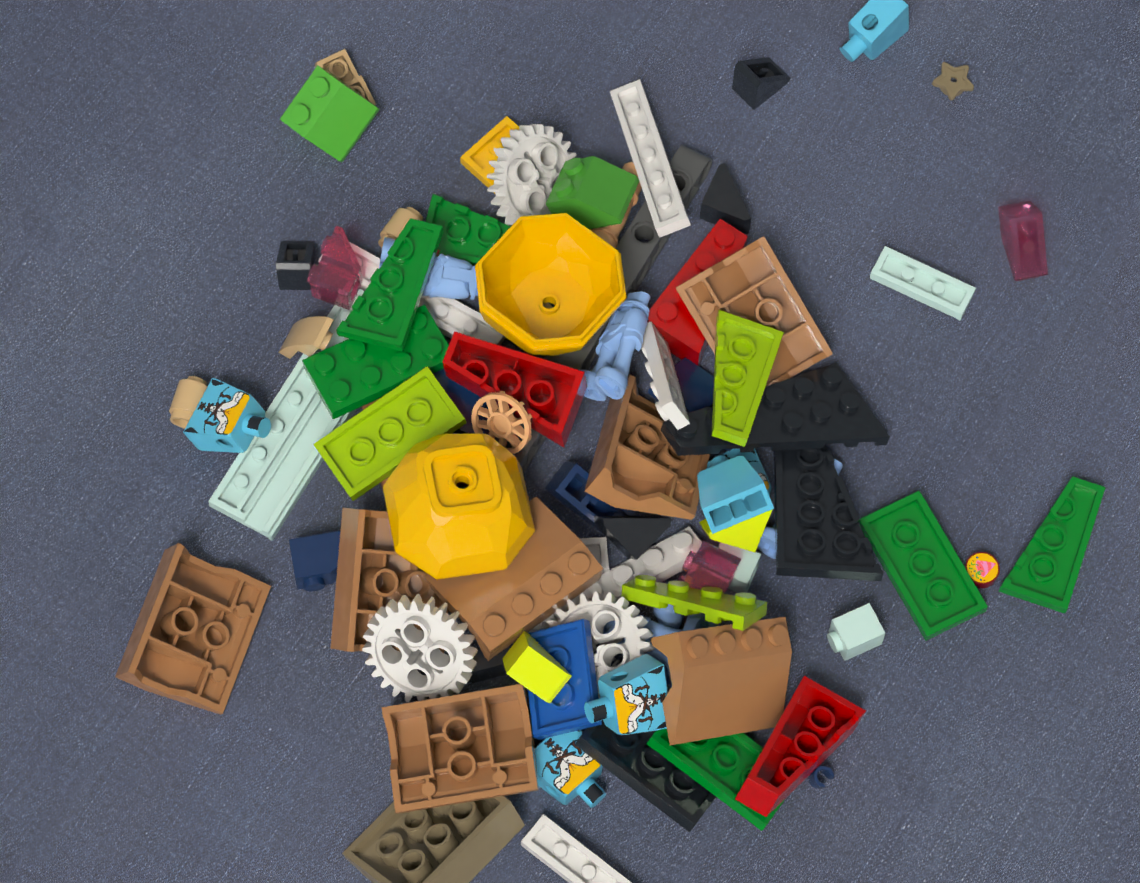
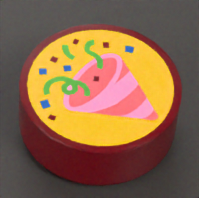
[964,552,1000,588]

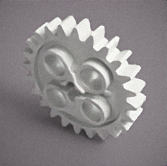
[487,124,576,225]
[547,591,654,698]
[362,594,478,703]

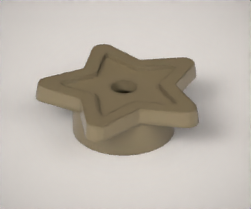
[932,62,974,100]

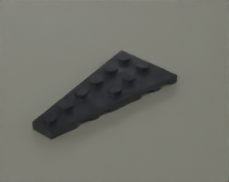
[661,363,890,456]
[774,446,883,581]

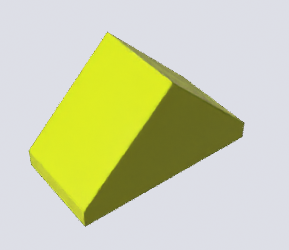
[699,510,772,552]
[502,631,572,703]

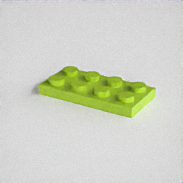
[313,366,467,501]

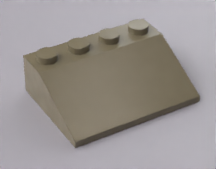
[342,796,525,883]

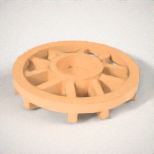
[471,391,532,454]

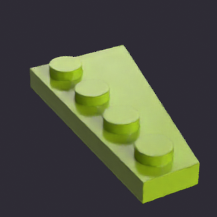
[712,310,784,447]
[621,575,767,631]

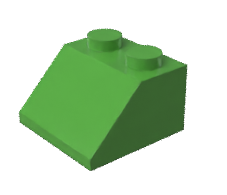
[280,65,380,163]
[546,156,639,229]

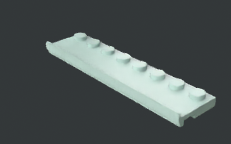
[208,283,364,541]

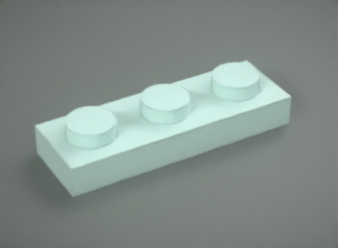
[870,246,976,320]

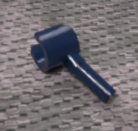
[808,766,834,789]

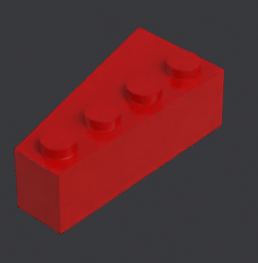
[647,219,748,366]
[442,331,587,448]
[735,676,866,817]

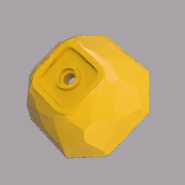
[475,213,626,356]
[383,434,535,580]

